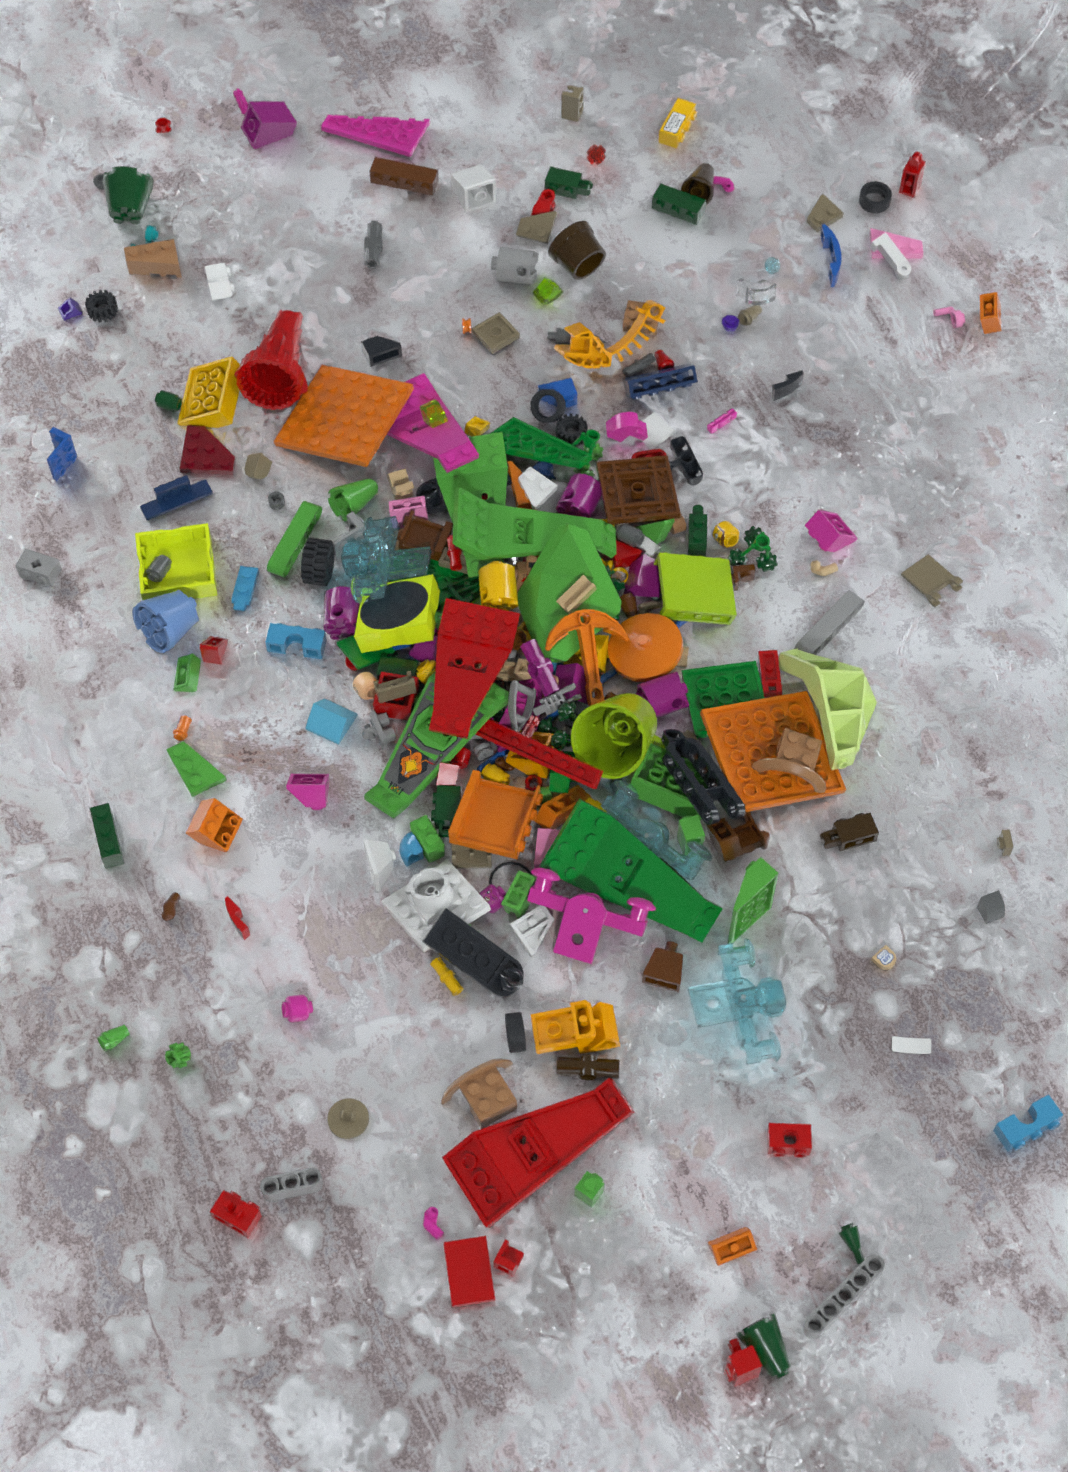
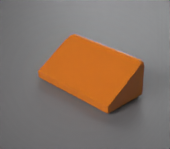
[708,1227,757,1266]

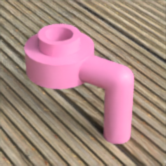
[933,307,965,328]

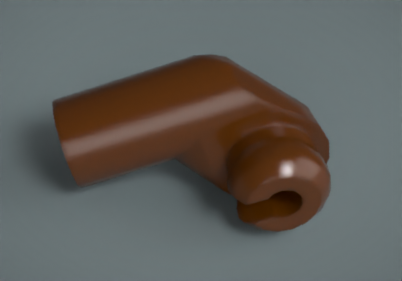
[495,757,515,771]
[161,892,181,921]

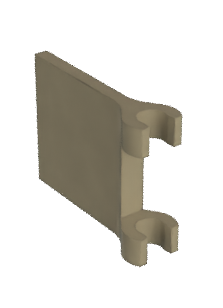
[901,554,963,607]

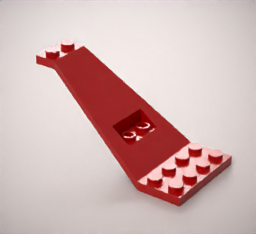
[429,598,520,739]
[442,1078,635,1228]

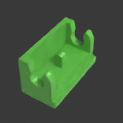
[501,871,536,919]

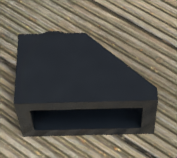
[361,336,402,367]

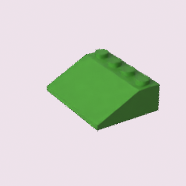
[627,743,717,821]
[727,857,779,945]

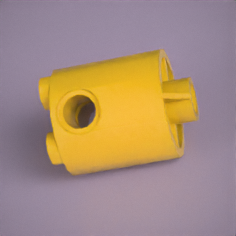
[478,561,518,611]

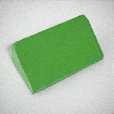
[173,653,201,692]

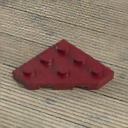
[179,425,236,475]

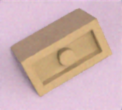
[556,575,597,614]

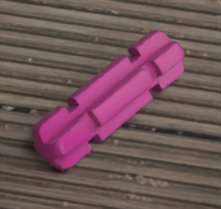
[233,88,248,115]
[707,408,737,434]

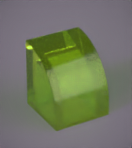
[532,278,564,304]
[419,399,448,428]

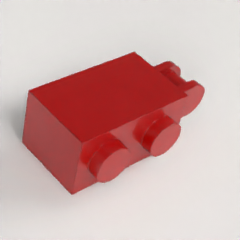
[899,152,926,198]

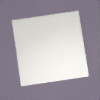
[641,412,677,450]

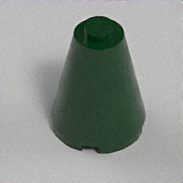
[736,1313,791,1379]

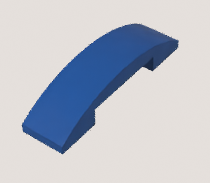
[820,224,842,287]

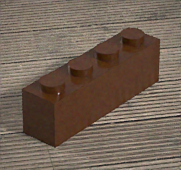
[369,157,439,196]

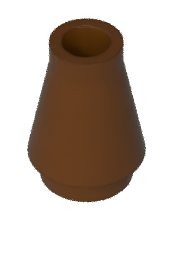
[620,593,638,618]

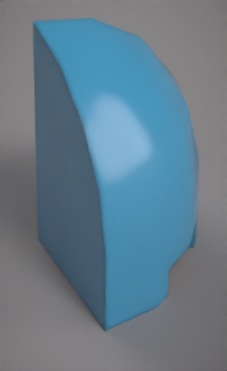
[399,832,424,867]

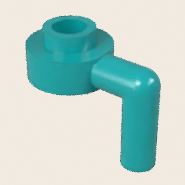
[130,225,159,247]

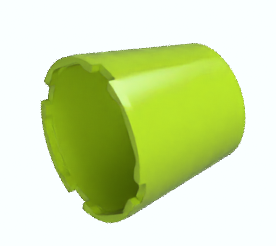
[571,693,657,779]

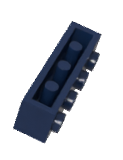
[623,363,698,400]

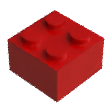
[373,672,419,721]

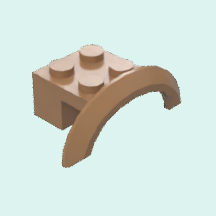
[752,728,826,793]
[441,1058,517,1129]

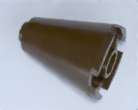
[681,163,714,205]

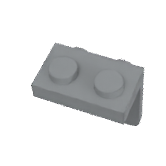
[333,511,368,564]

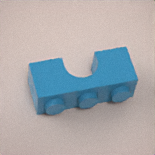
[265,623,327,659]
[993,1094,1063,1152]

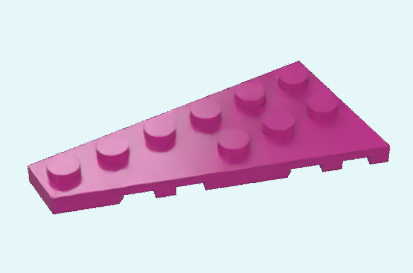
[321,115,430,157]

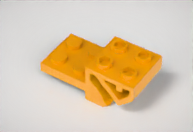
[530,1000,620,1054]

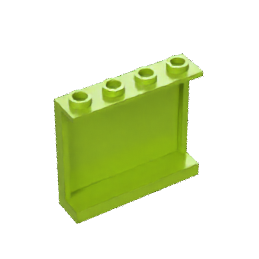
[654,552,737,625]

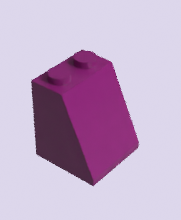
[241,101,297,149]

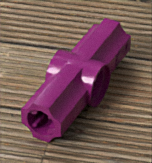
[520,639,560,697]

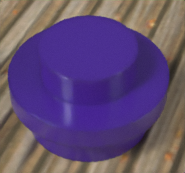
[722,315,739,331]

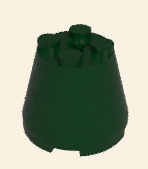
[103,166,154,224]

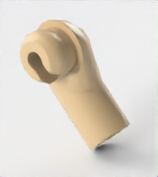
[810,560,838,576]

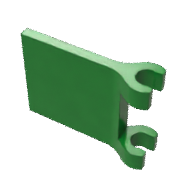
[336,635,398,670]

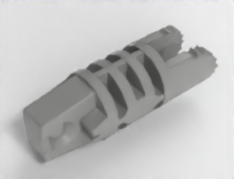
[533,683,582,716]

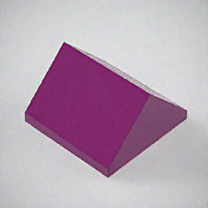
[623,554,661,597]
[555,663,588,705]

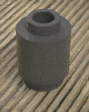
[616,523,645,547]
[146,555,172,582]

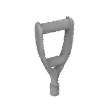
[508,680,536,732]

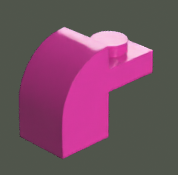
[606,412,648,442]

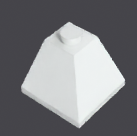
[363,839,396,891]

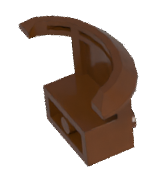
[706,812,770,862]

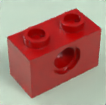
[767,1123,812,1158]

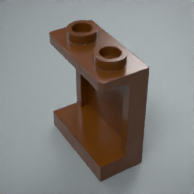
[397,510,453,561]

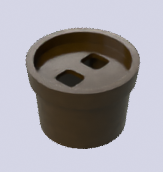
[548,221,606,280]

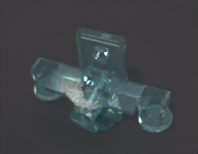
[341,516,432,603]

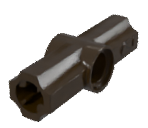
[557,1054,620,1081]

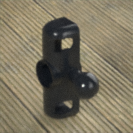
[669,436,703,486]

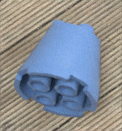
[132,590,199,653]

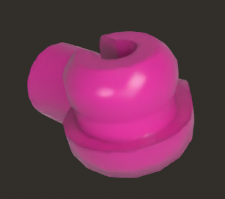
[714,176,734,192]
[423,1207,444,1240]

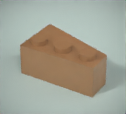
[124,239,182,278]

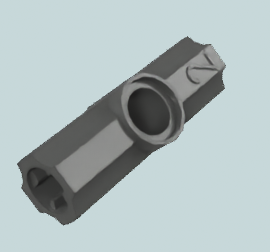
[364,221,382,269]

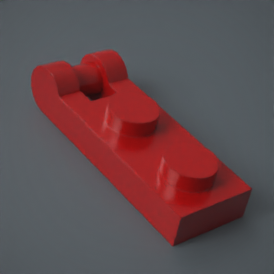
[758,650,783,698]

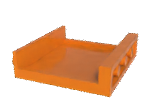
[448,770,543,859]

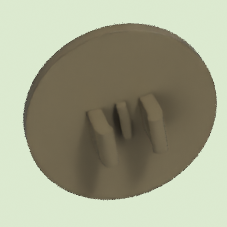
[327,1098,369,1139]

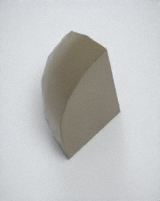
[244,453,272,479]

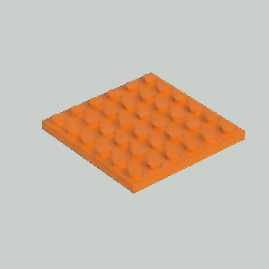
[274,365,414,467]
[700,691,846,812]

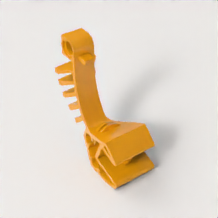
[554,300,666,369]

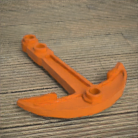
[545,609,630,706]

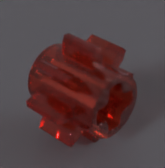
[586,144,606,165]

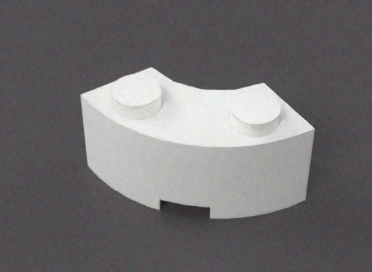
[205,262,235,300]

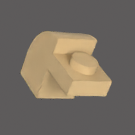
[386,468,414,500]

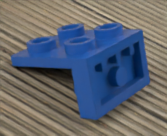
[47,427,77,481]

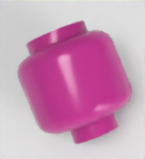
[282,995,313,1022]

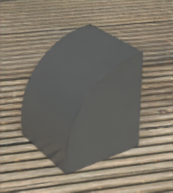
[977,890,1005,924]

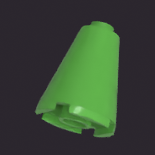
[328,478,378,521]

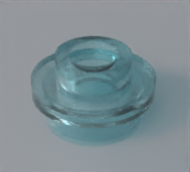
[765,257,780,274]

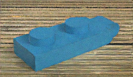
[231,566,259,611]

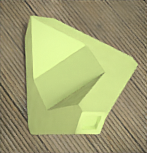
[779,648,877,770]

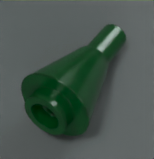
[838,1223,865,1264]

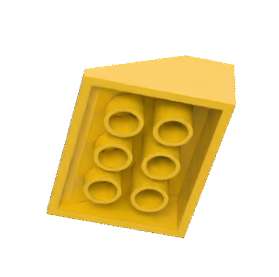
[177,356,240,428]

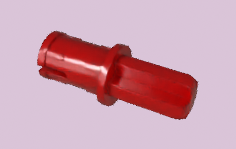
[447,535,462,571]

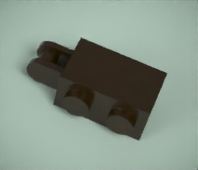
[820,812,879,852]

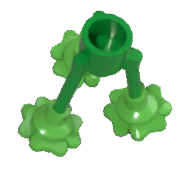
[571,429,603,477]

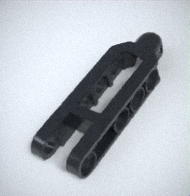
[661,729,745,825]

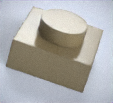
[997,829,1014,856]

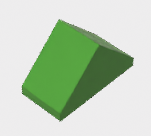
[635,519,675,544]

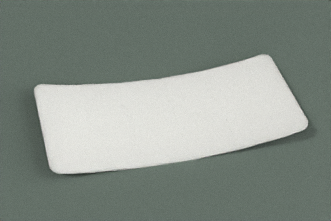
[892,1036,931,1054]

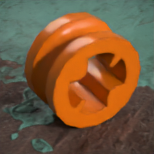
[462,318,471,334]

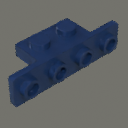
[140,475,213,521]

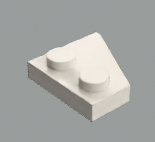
[518,467,558,510]
[510,905,554,957]

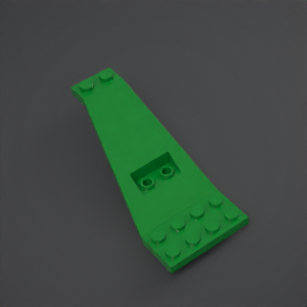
[539,799,723,943]

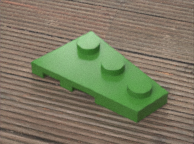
[166,741,227,797]

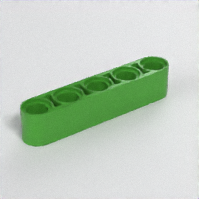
[267,501,322,578]

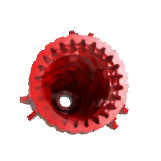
[234,309,308,410]

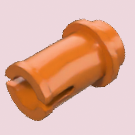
[173,715,192,741]

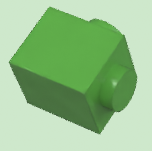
[575,1171,605,1208]

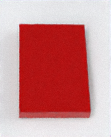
[443,1236,495,1308]

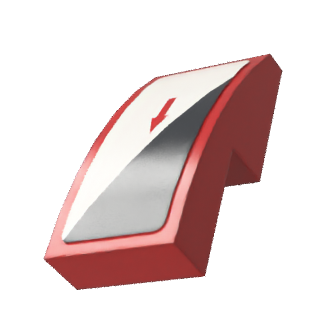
[225,896,250,940]

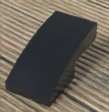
[771,370,804,401]

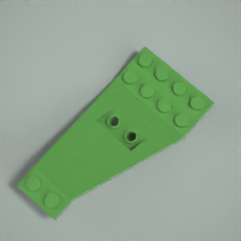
[433,432,508,578]
[452,487,616,560]

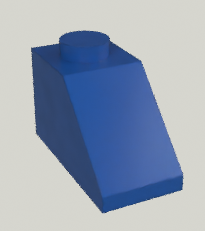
[538,378,577,407]

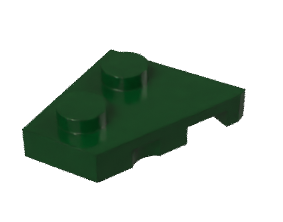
[447,577,480,603]

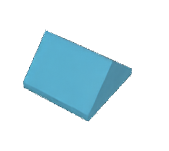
[305,698,358,745]

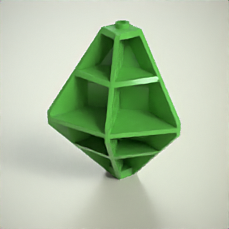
[518,523,621,663]

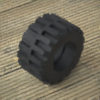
[301,538,335,586]

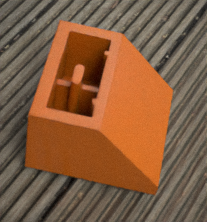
[186,798,243,852]

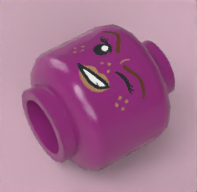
[479,884,506,914]

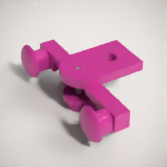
[527,868,656,964]

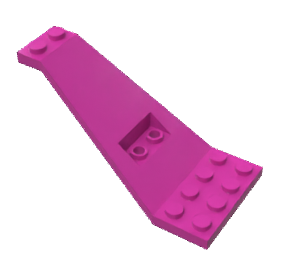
[387,373,479,473]

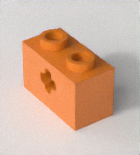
[980,292,1001,334]

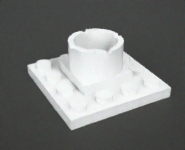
[381,859,491,952]

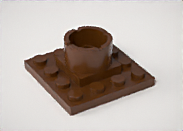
[596,455,681,525]

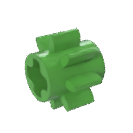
[165,1042,191,1069]

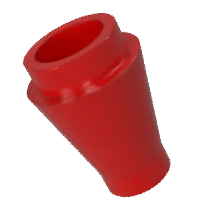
[654,350,674,370]

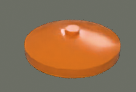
[608,613,683,682]

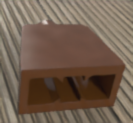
[642,941,683,992]

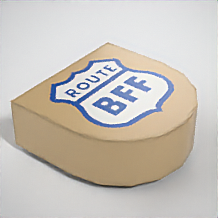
[871,945,896,970]

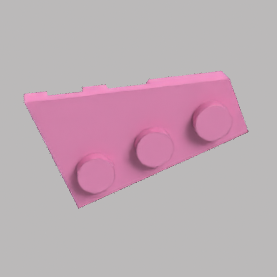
[870,228,923,259]

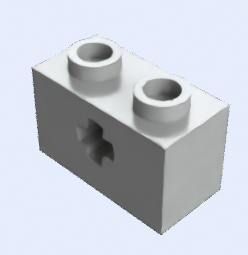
[15,549,62,586]

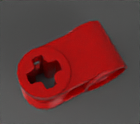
[531,189,556,216]

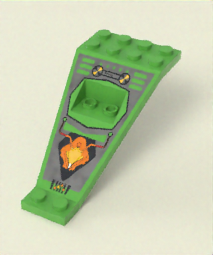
[364,661,509,819]

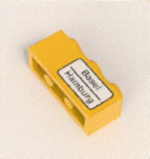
[659,98,697,148]

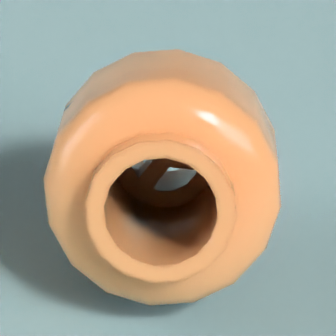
[352,672,379,700]

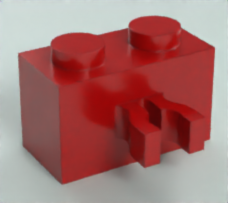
[209,1190,262,1238]
[724,1338,762,1387]

